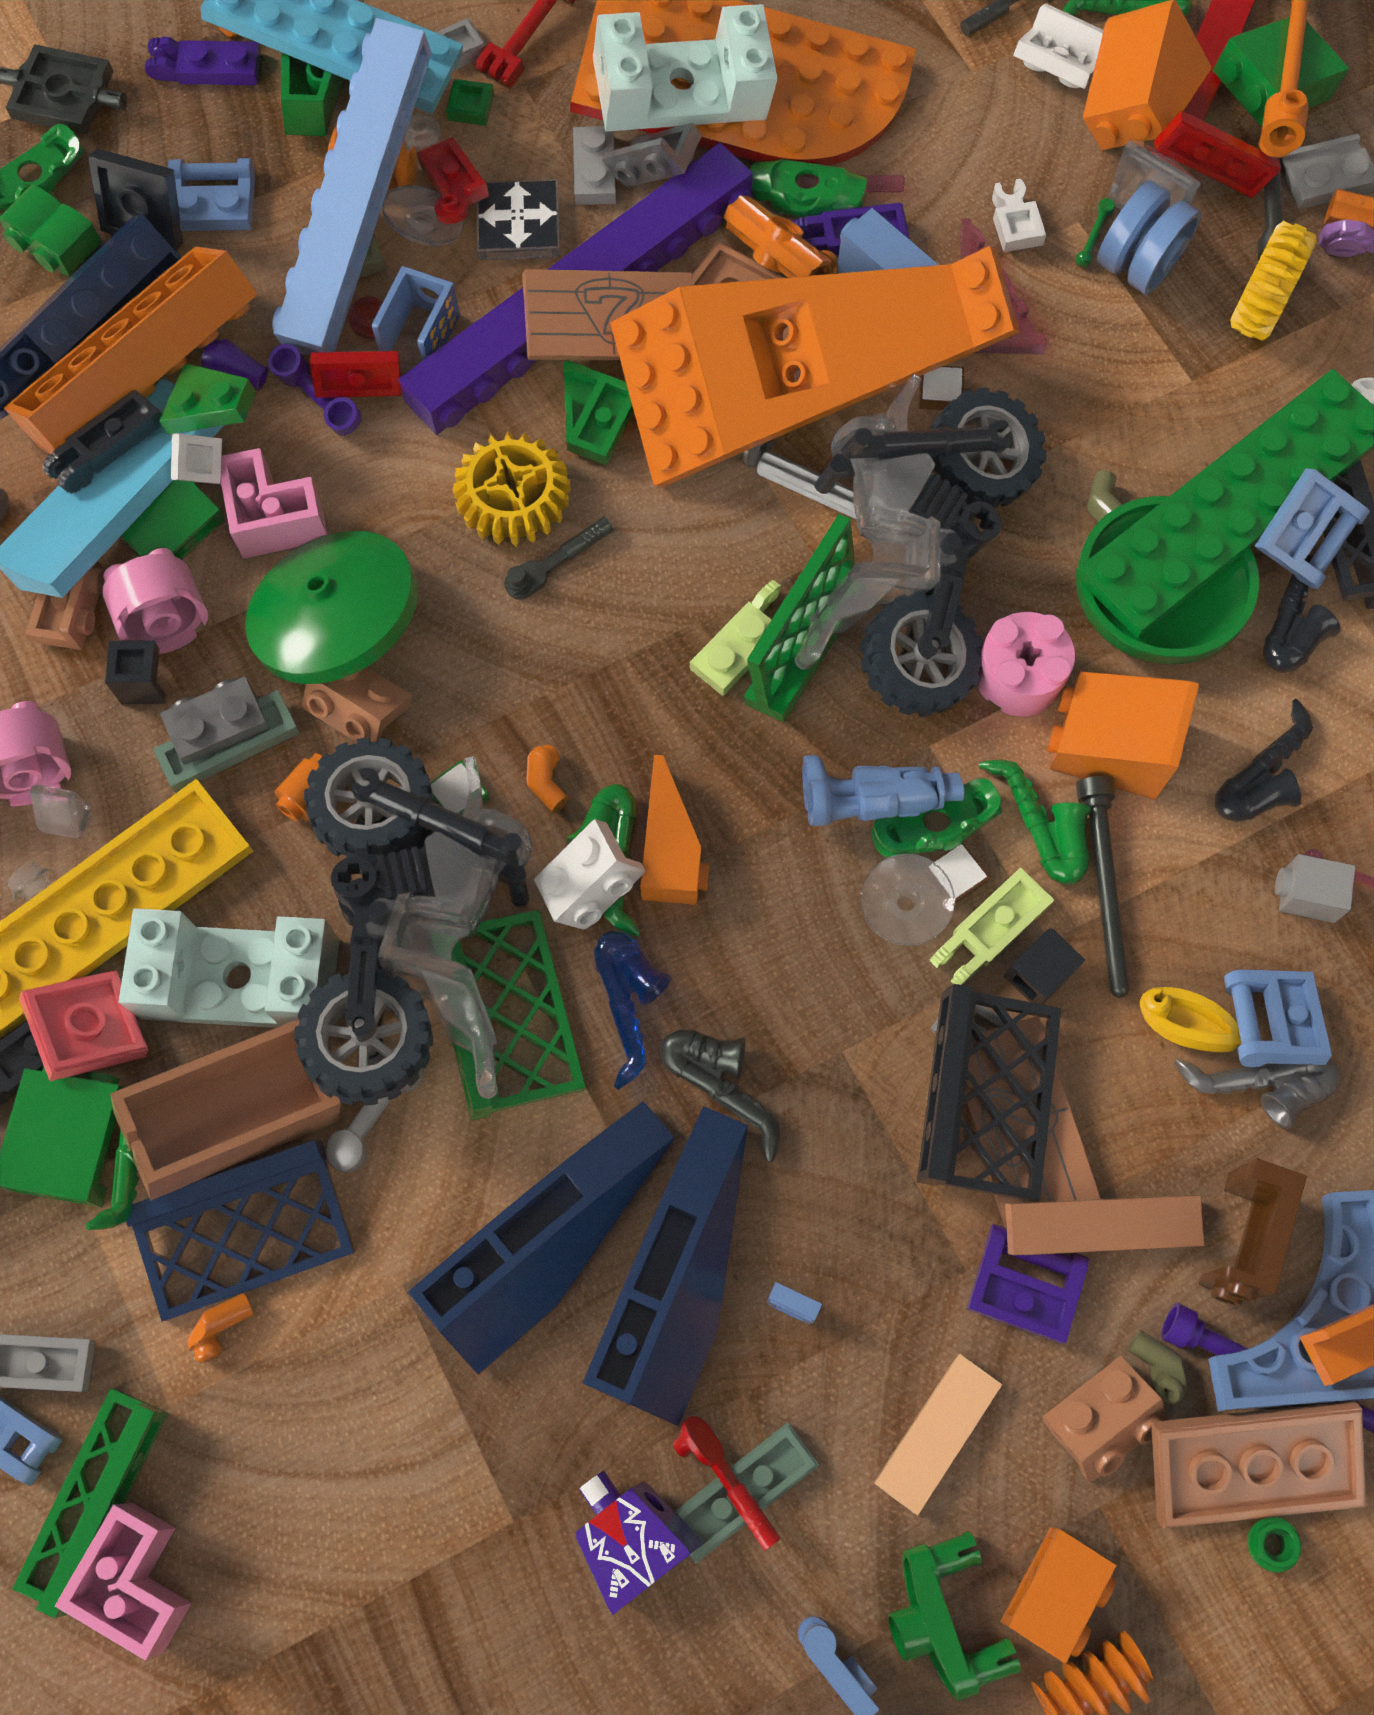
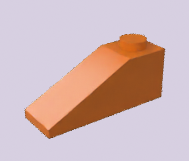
[640,755,710,905]

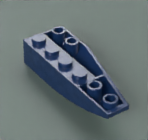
[0,215,181,420]
[408,1101,675,1375]
[582,1106,748,1426]

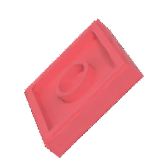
[19,970,148,1081]

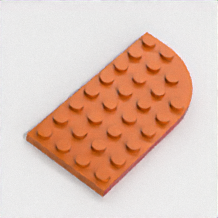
[570,0,916,166]

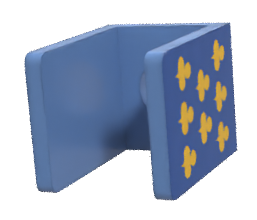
[372,266,460,361]

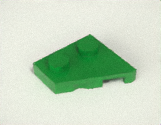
[563,360,634,466]
[159,364,256,435]

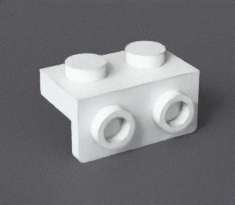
[1013,4,1104,89]
[534,819,645,929]

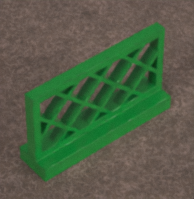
[744,514,870,723]
[428,910,586,1121]

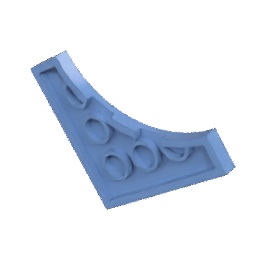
[1208,1190,1374,1412]

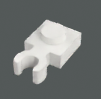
[992,179,1046,253]

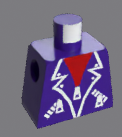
[575,1470,703,1615]

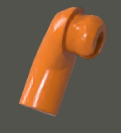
[526,744,569,813]
[188,1293,253,1364]

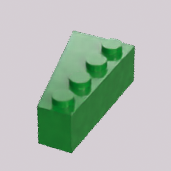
[281,0,364,136]

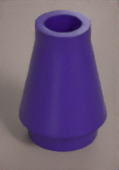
[201,338,269,391]

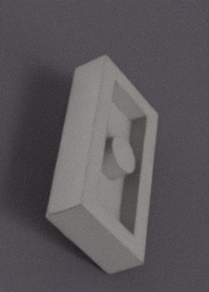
[573,126,616,205]
[0,1334,96,1392]

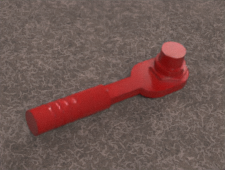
[673,1416,781,1552]

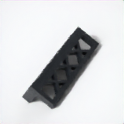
[1323,460,1374,609]

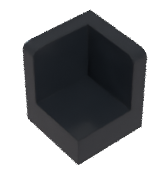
[105,640,166,705]
[1003,928,1086,1005]

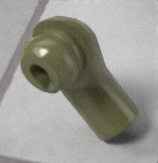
[1087,470,1122,522]
[1127,1329,1187,1406]

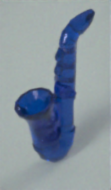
[593,931,671,1090]

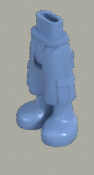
[802,755,964,826]

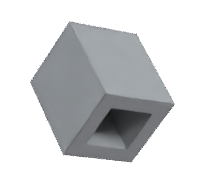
[1275,854,1355,923]

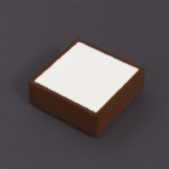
[919,366,964,411]
[923,841,990,907]

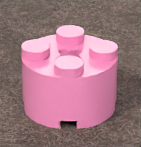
[103,548,208,654]
[977,612,1075,717]
[0,701,71,806]

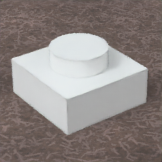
[171,433,222,484]

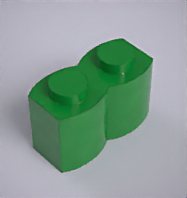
[0,185,102,276]

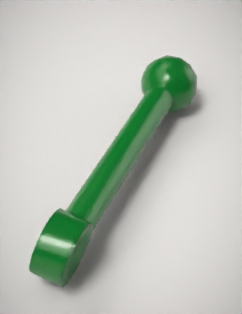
[1076,198,1115,267]

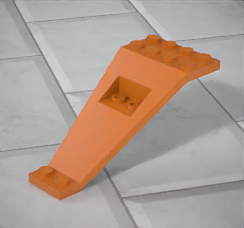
[610,246,1020,487]

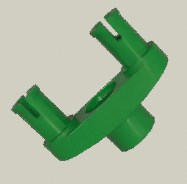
[888,1531,1021,1702]

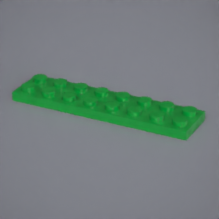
[1075,368,1374,638]

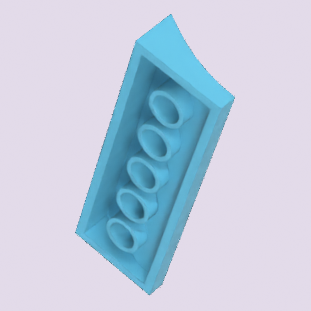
[0,378,223,598]

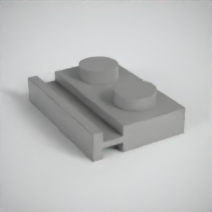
[1279,133,1374,210]

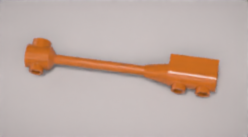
[1259,0,1315,158]

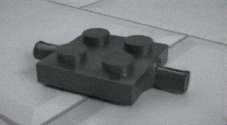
[0,44,127,135]

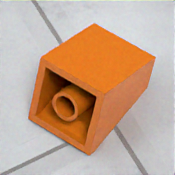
[1082,0,1212,150]
[1046,672,1199,800]

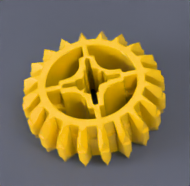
[1230,221,1317,341]
[453,431,571,547]

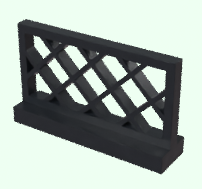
[916,984,1062,1202]

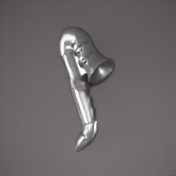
[1174,1058,1341,1129]

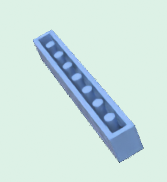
[272,18,432,356]

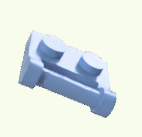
[168,158,255,231]
[1255,469,1370,589]
[1224,970,1332,1067]
[798,1616,879,1715]

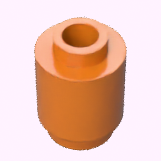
[274,753,322,822]

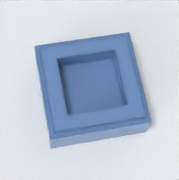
[767,1282,822,1325]

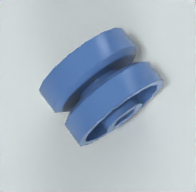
[1097,180,1202,295]

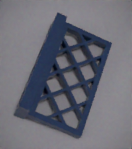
[126,1140,355,1322]

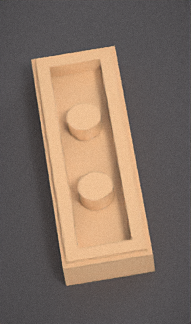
[874,1354,1002,1516]

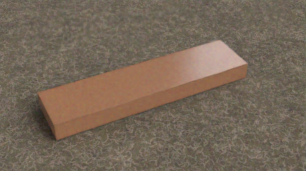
[1005,1195,1204,1256]

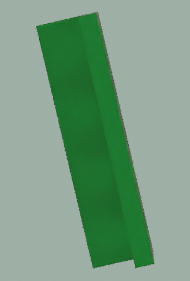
[12,1388,168,1619]

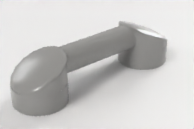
[326,1067,424,1173]

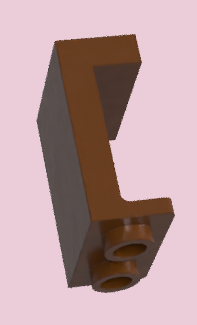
[1199,1158,1307,1306]

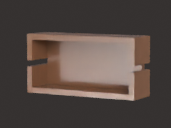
[110,1019,341,1201]

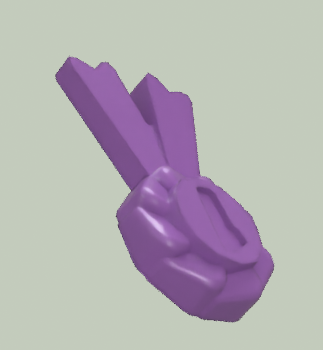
[1319,220,1374,258]

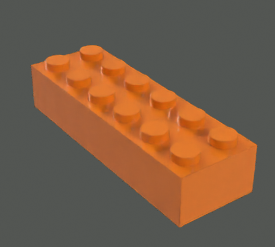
[4,246,258,454]

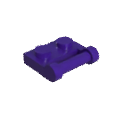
[966,1224,1089,1344]

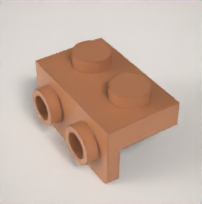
[25,560,105,650]
[302,667,413,742]
[1042,1356,1167,1483]

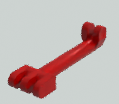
[475,0,575,88]

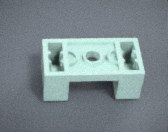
[593,4,778,132]
[118,909,340,1028]

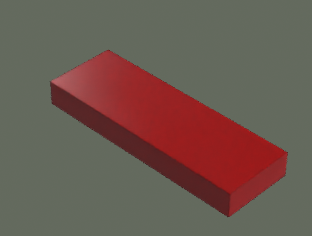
[1154,110,1281,198]

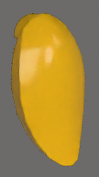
[1140,987,1241,1052]

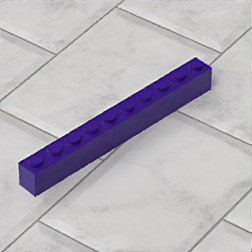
[398,143,753,436]

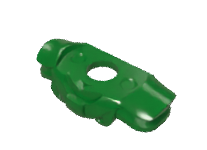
[0,124,85,211]
[750,159,867,219]
[871,778,1002,857]

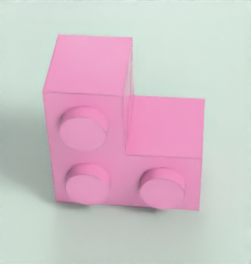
[220,448,328,559]
[55,1503,192,1660]

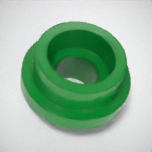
[1247,1517,1301,1573]

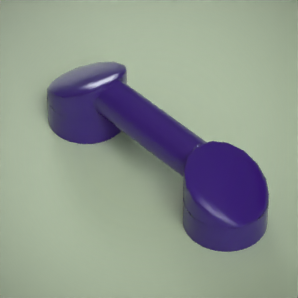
[268,344,362,436]

